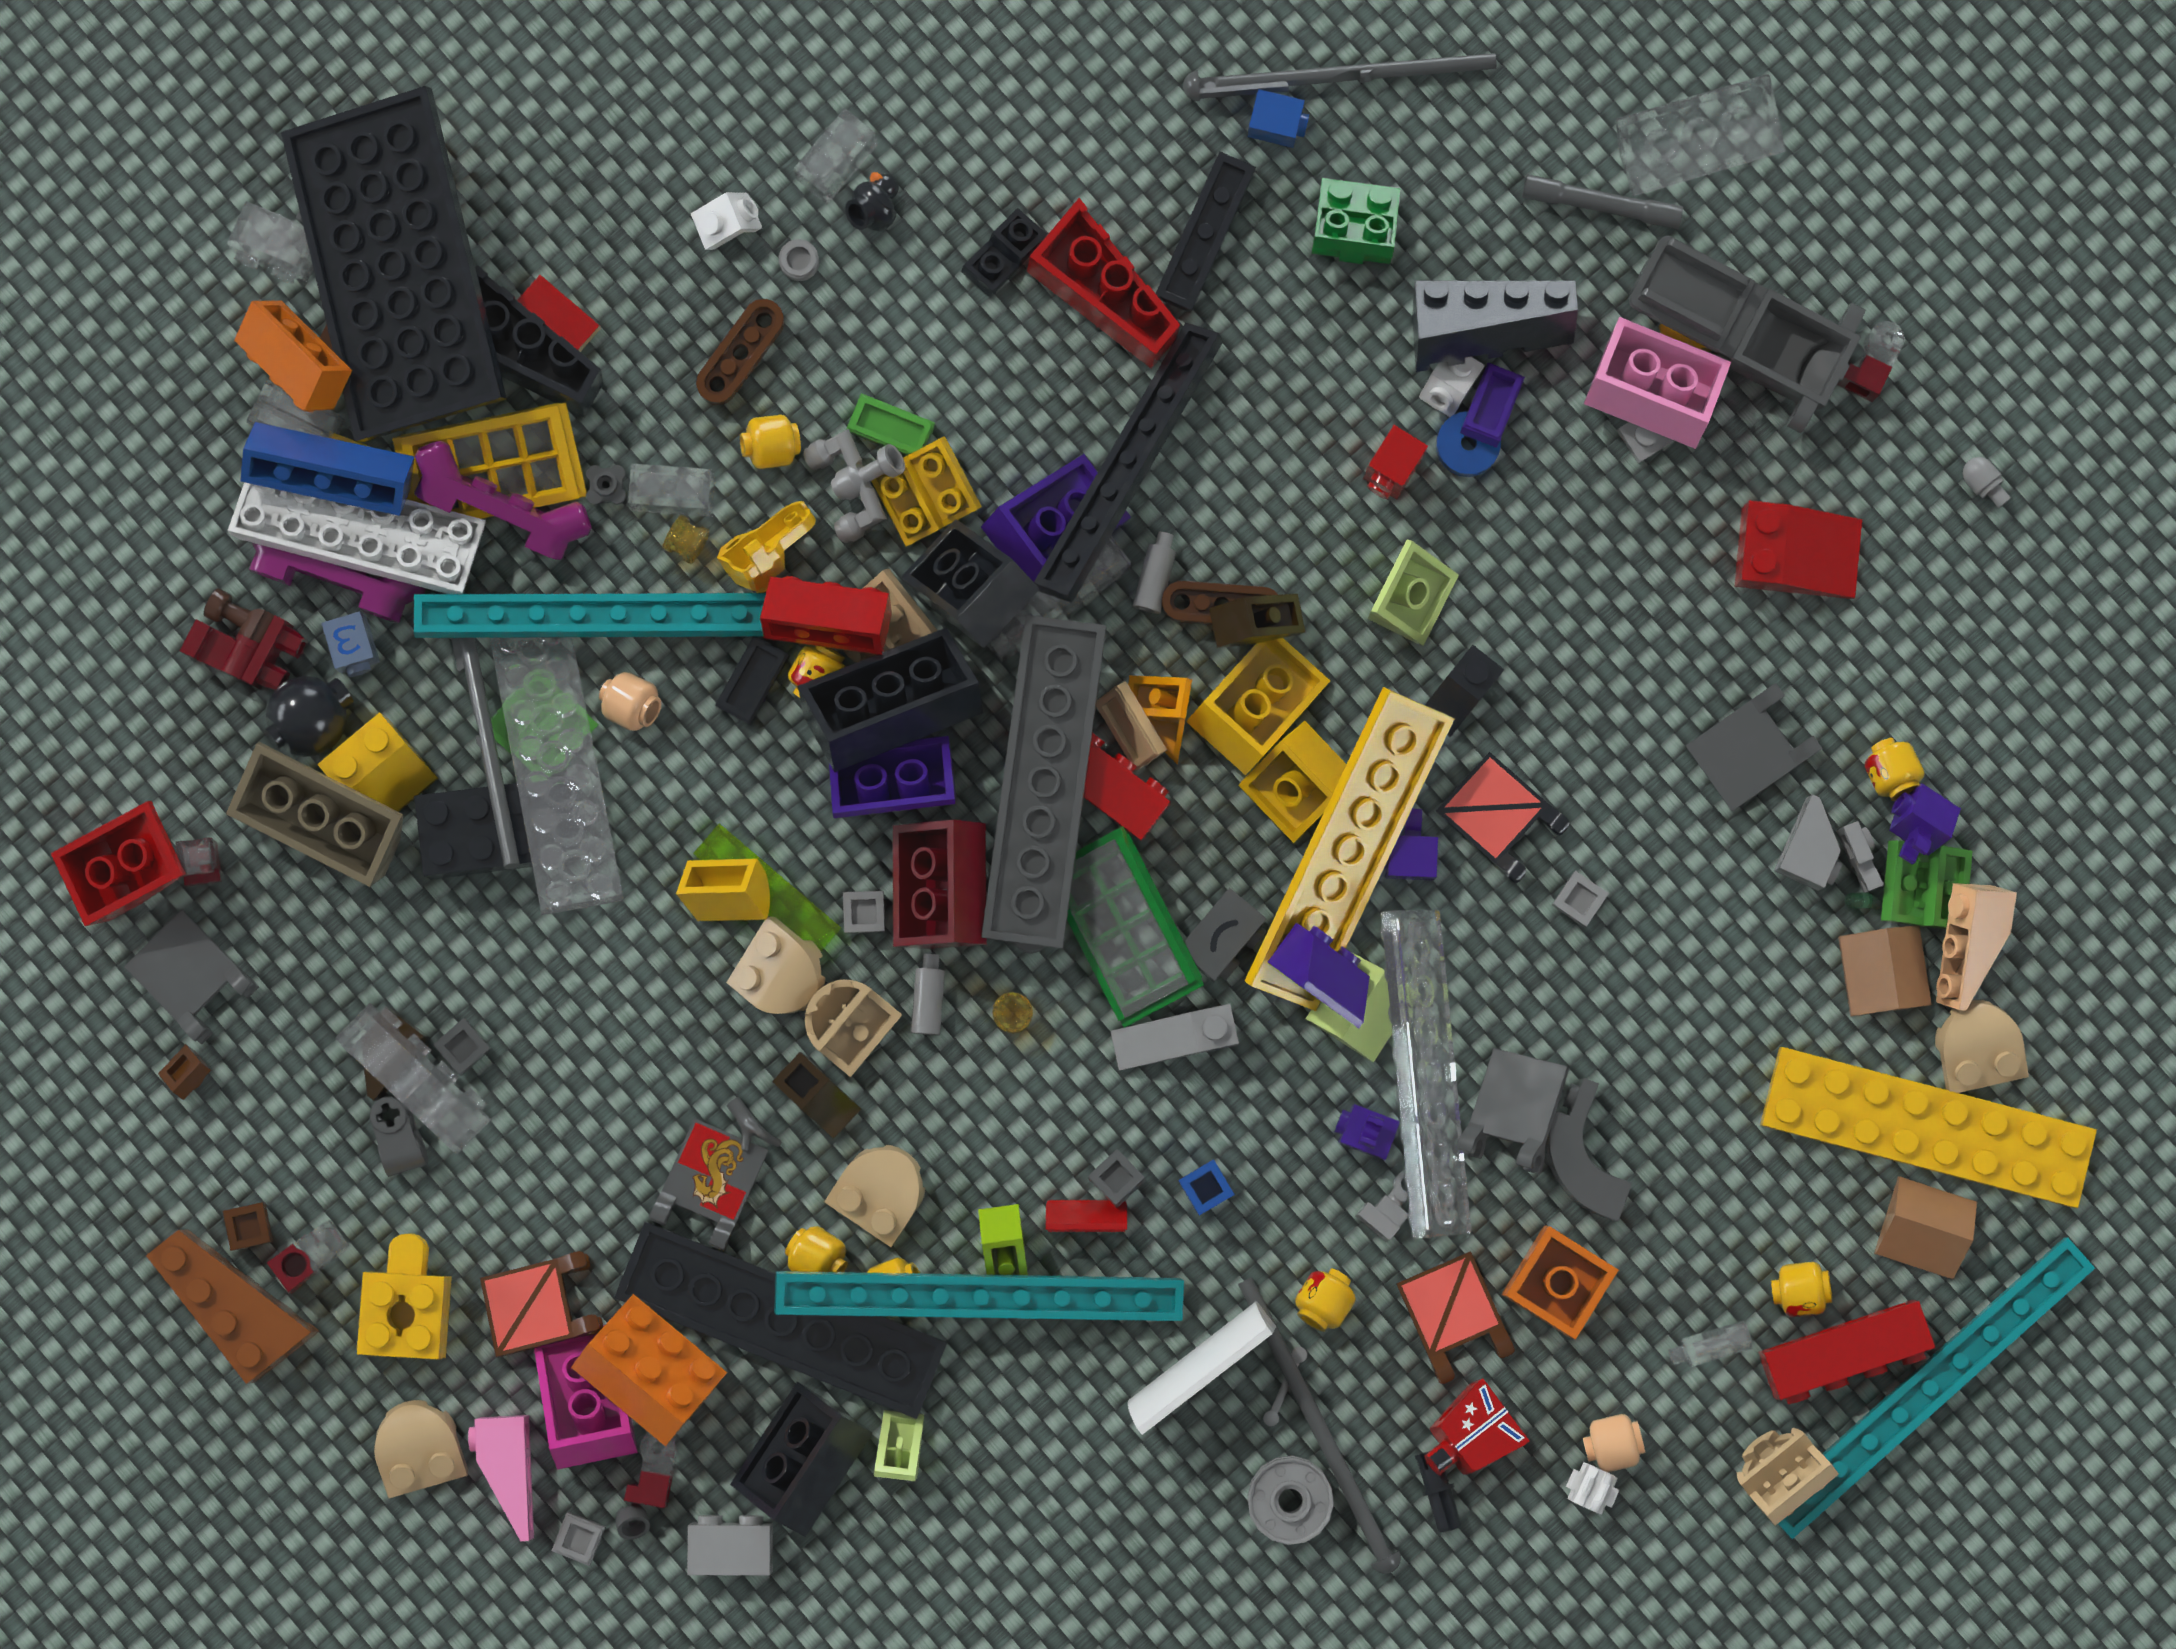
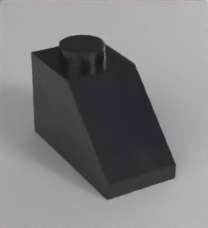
[1425,645,1505,737]

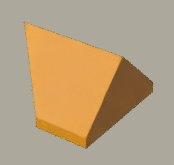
[1128,675,1192,765]

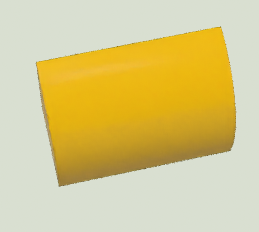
[676,859,770,921]

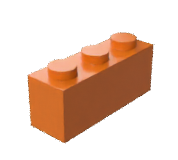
[234,301,352,412]

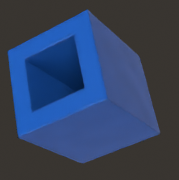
[1247,89,1310,148]
[1178,1159,1235,1216]

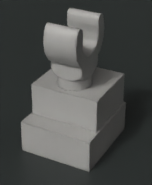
[1355,1171,1423,1242]

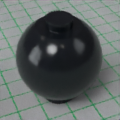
[264,676,354,757]

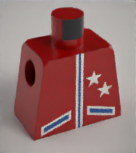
[1424,1378,1530,1475]

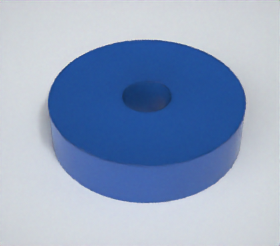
[1436,411,1501,477]

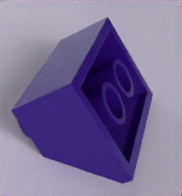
[829,736,956,818]

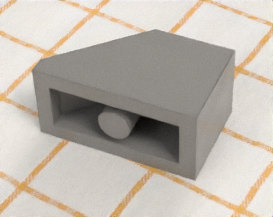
[1774,794,1842,891]

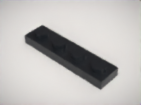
[1155,151,1256,313]

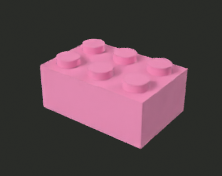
[1584,317,1731,449]

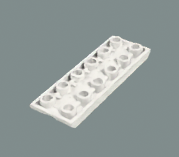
[228,482,486,594]

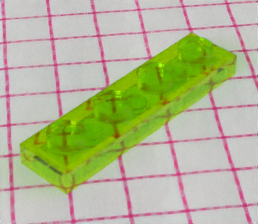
[693,823,842,953]

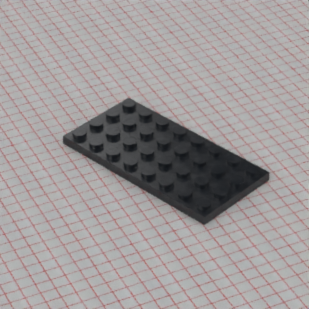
[281,86,507,443]

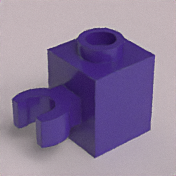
[1889,783,1961,865]
[1384,808,1438,881]
[1334,1104,1400,1160]

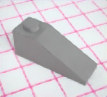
[1111,1004,1239,1071]

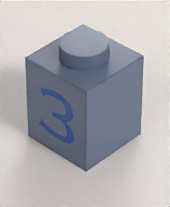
[321,611,380,677]

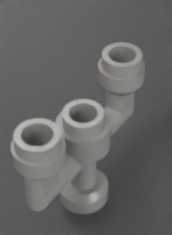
[803,429,905,543]

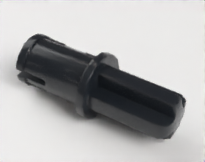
[1415,1451,1461,1532]

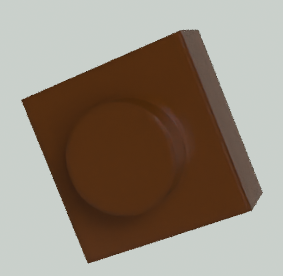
[158,1044,211,1100]
[223,1202,273,1251]

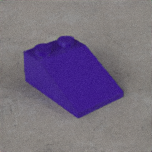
[981,454,1131,582]

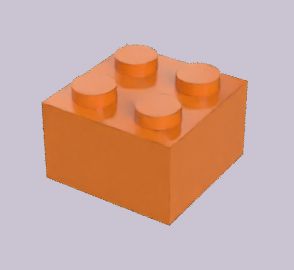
[1501,1226,1619,1340]

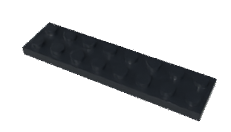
[614,1222,948,1419]

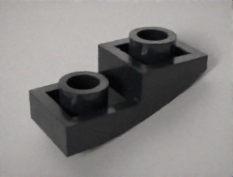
[961,208,1047,298]

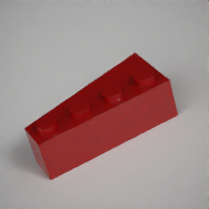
[1027,198,1180,369]

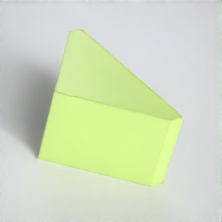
[874,1410,924,1481]

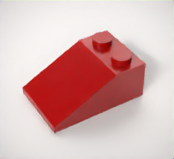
[1734,500,1862,599]
[51,801,186,926]

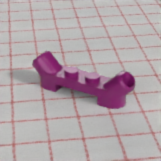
[414,440,592,560]
[249,542,426,624]

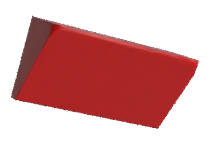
[1046,1200,1127,1232]

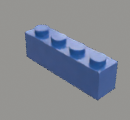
[240,422,414,516]

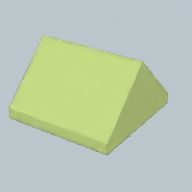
[1368,539,1459,646]
[1305,952,1417,1063]

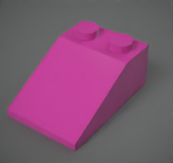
[534,1325,638,1470]

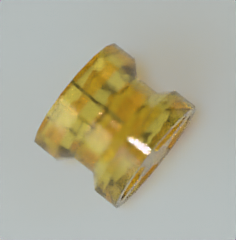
[662,514,710,565]
[992,992,1033,1034]

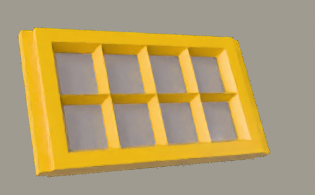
[392,402,587,519]

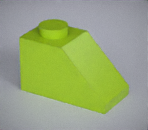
[978,1204,1028,1275]

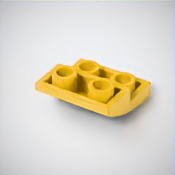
[871,436,982,547]

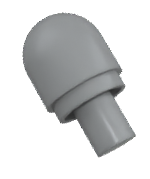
[1963,457,2011,508]

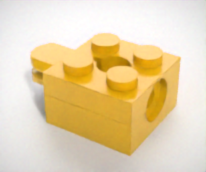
[357,1233,452,1360]

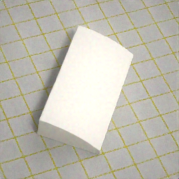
[1128,1301,1276,1435]

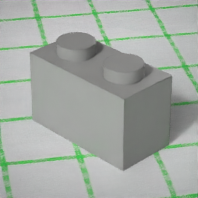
[687,1515,773,1576]

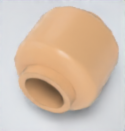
[599,672,661,731]
[1583,1414,1646,1472]

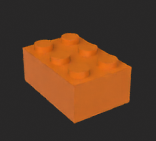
[571,1294,728,1447]

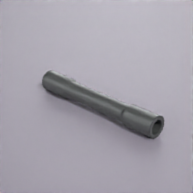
[1522,174,1683,230]

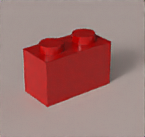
[1363,425,1428,500]

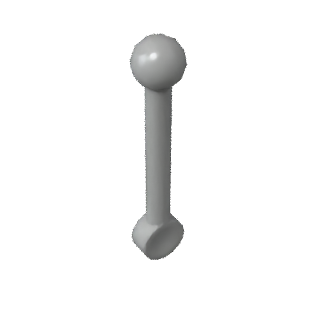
[1263,1347,1307,1427]

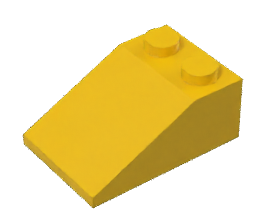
[1186,638,1330,775]

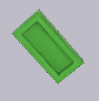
[846,393,935,456]

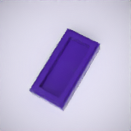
[1460,362,1525,448]

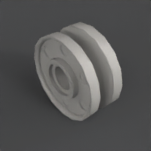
[1247,1455,1334,1545]

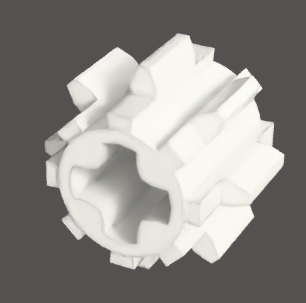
[1566,1462,1619,1515]

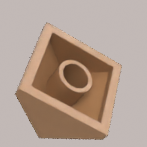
[1838,926,1932,1017]
[1874,1176,1977,1279]

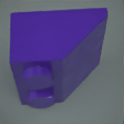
[1268,923,1370,1029]

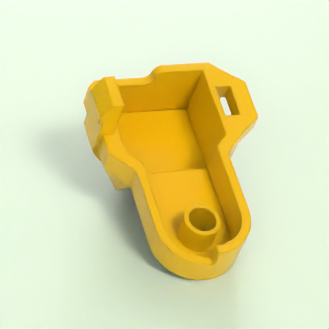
[717,501,816,593]

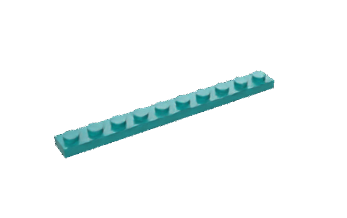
[414,593,766,638]
[1778,1237,2095,1539]
[774,1271,1184,1321]

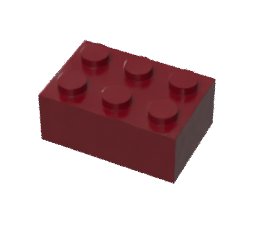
[893,820,987,949]

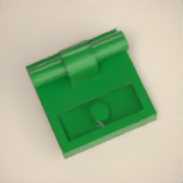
[1312,178,1401,265]

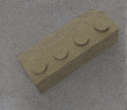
[226,742,404,887]

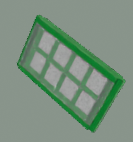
[1067,826,1204,1028]

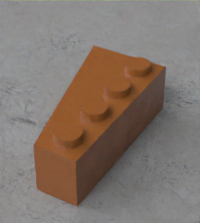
[146,1230,319,1384]

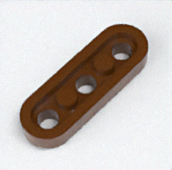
[696,299,784,405]
[1162,581,1278,625]

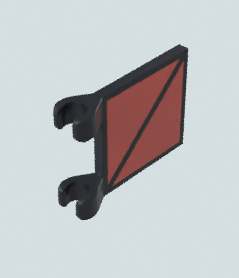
[1436,752,1570,883]

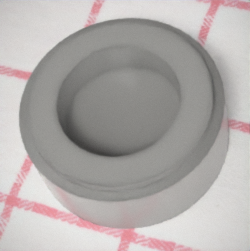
[779,239,819,281]

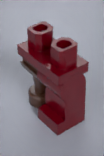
[179,588,308,690]

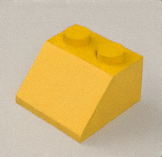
[317,712,439,812]
[1238,721,1346,843]

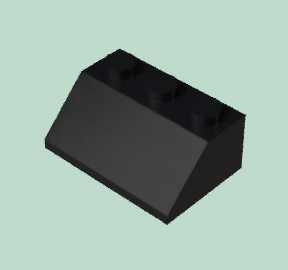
[730,1381,873,1537]

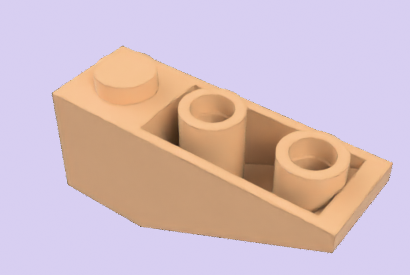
[1936,883,2017,1011]

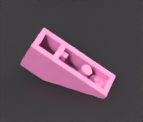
[468,1415,534,1541]

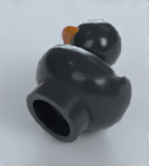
[845,172,899,231]

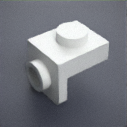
[691,192,762,250]
[1419,357,1485,417]

